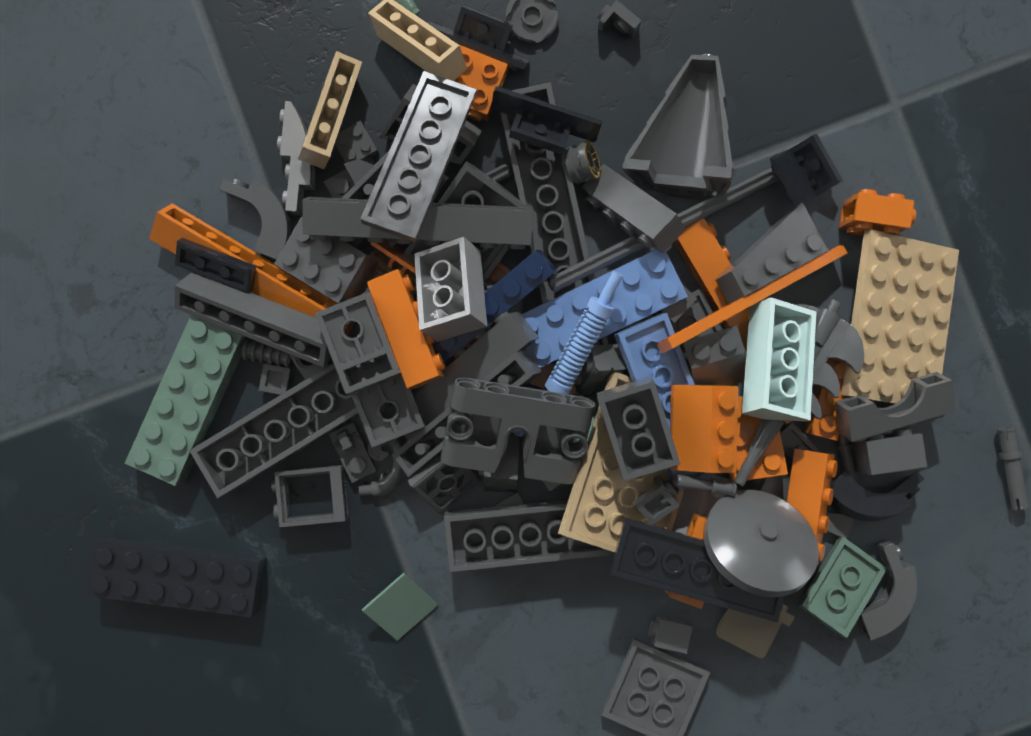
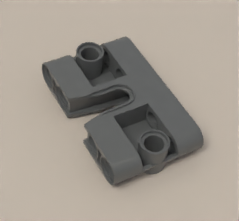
[440,378,595,484]

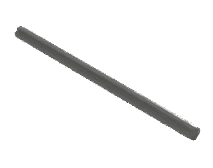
[547,168,780,292]

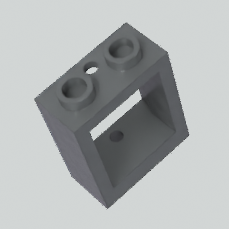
[271,465,349,527]

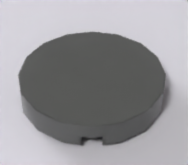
[506,0,559,45]

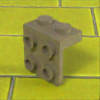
[715,603,795,658]

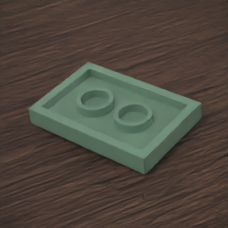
[798,537,887,638]

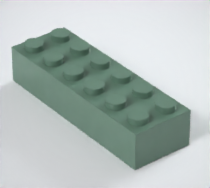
[124,315,246,486]

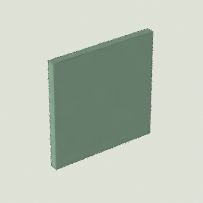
[362,573,438,641]

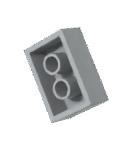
[414,237,487,342]

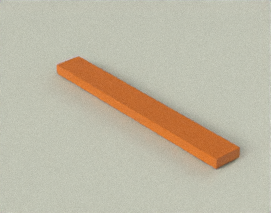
[657,245,847,354]

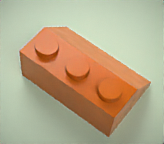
[669,385,738,473]

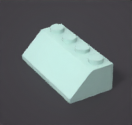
[742,298,816,421]

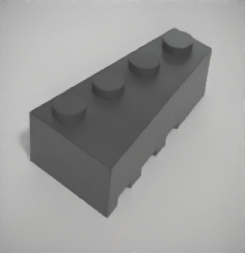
[716,203,829,304]

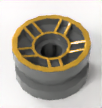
[564,141,601,184]

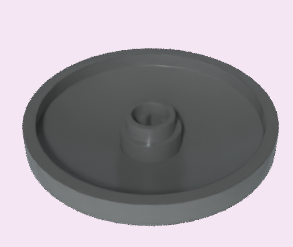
[703,490,819,597]

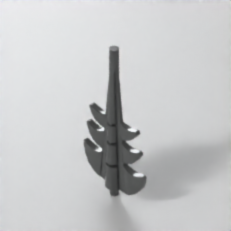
[733,300,865,487]

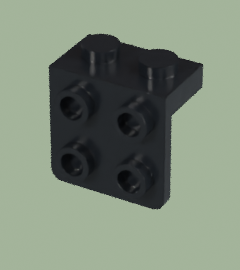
[770,133,843,206]

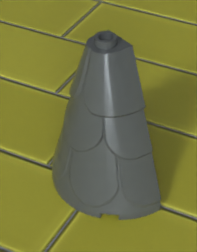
[622,53,734,199]

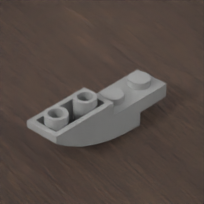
[277,101,316,216]

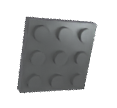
[601,638,710,736]

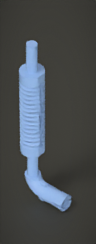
[511,271,623,437]

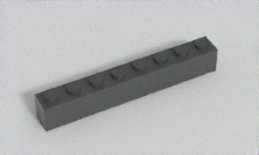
[302,197,533,249]

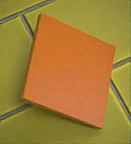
[370,241,416,275]

